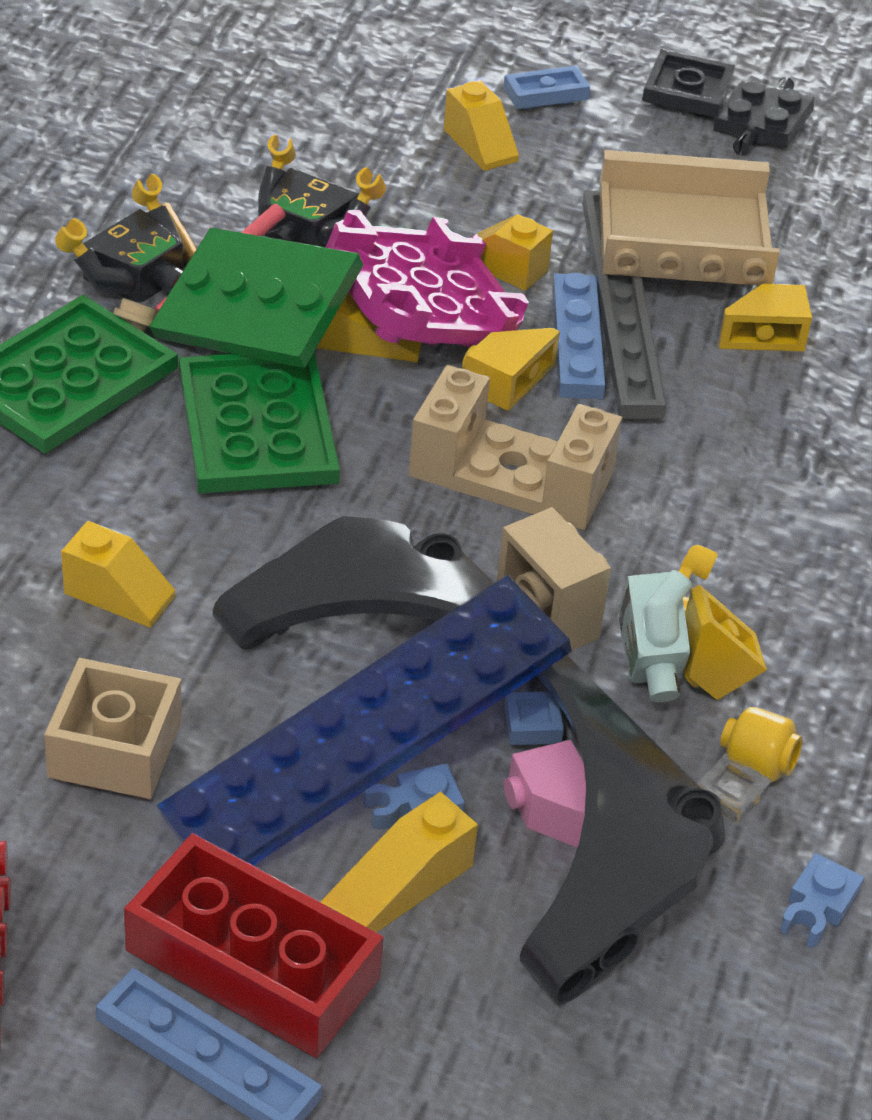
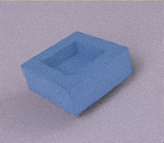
[504,691,563,745]

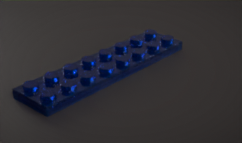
[157,575,572,866]

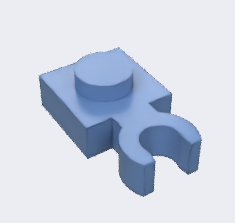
[363,764,465,829]
[780,853,865,948]

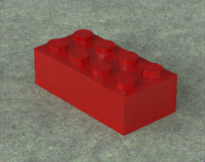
[124,833,384,1059]

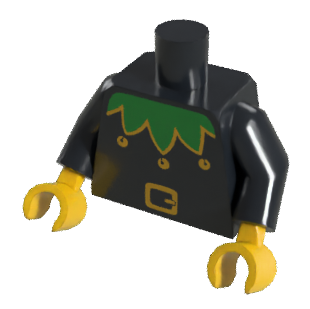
[258,134,386,247]
[55,174,185,302]

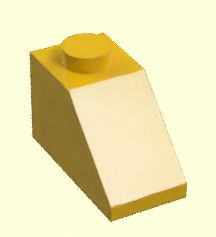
[443,80,519,171]
[477,214,553,291]
[718,284,812,351]
[462,328,560,411]
[61,521,175,628]
[683,584,767,700]

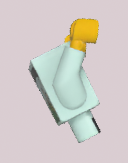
[617,545,718,702]

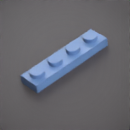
[552,273,605,399]
[96,967,322,1120]

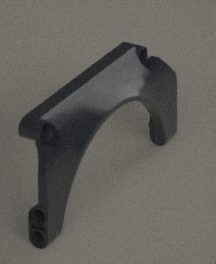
[213,516,725,1004]

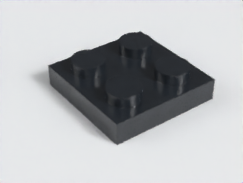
[642,49,735,117]

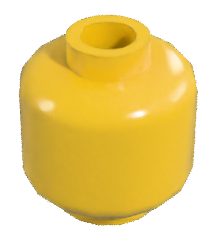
[720,707,803,783]

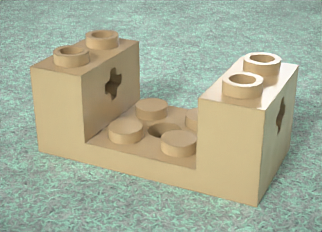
[409,365,622,530]

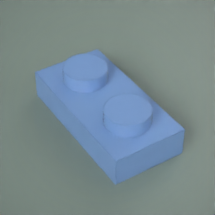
[503,65,591,109]

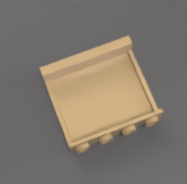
[599,150,780,286]

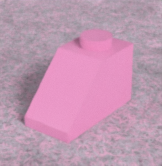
[504,740,586,848]

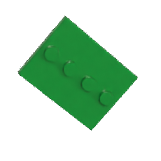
[149,227,364,368]
[0,295,178,454]
[179,352,340,493]

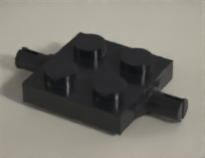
[713,77,815,155]

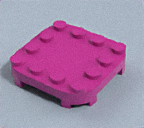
[325,210,529,347]

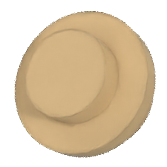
[113,298,156,332]

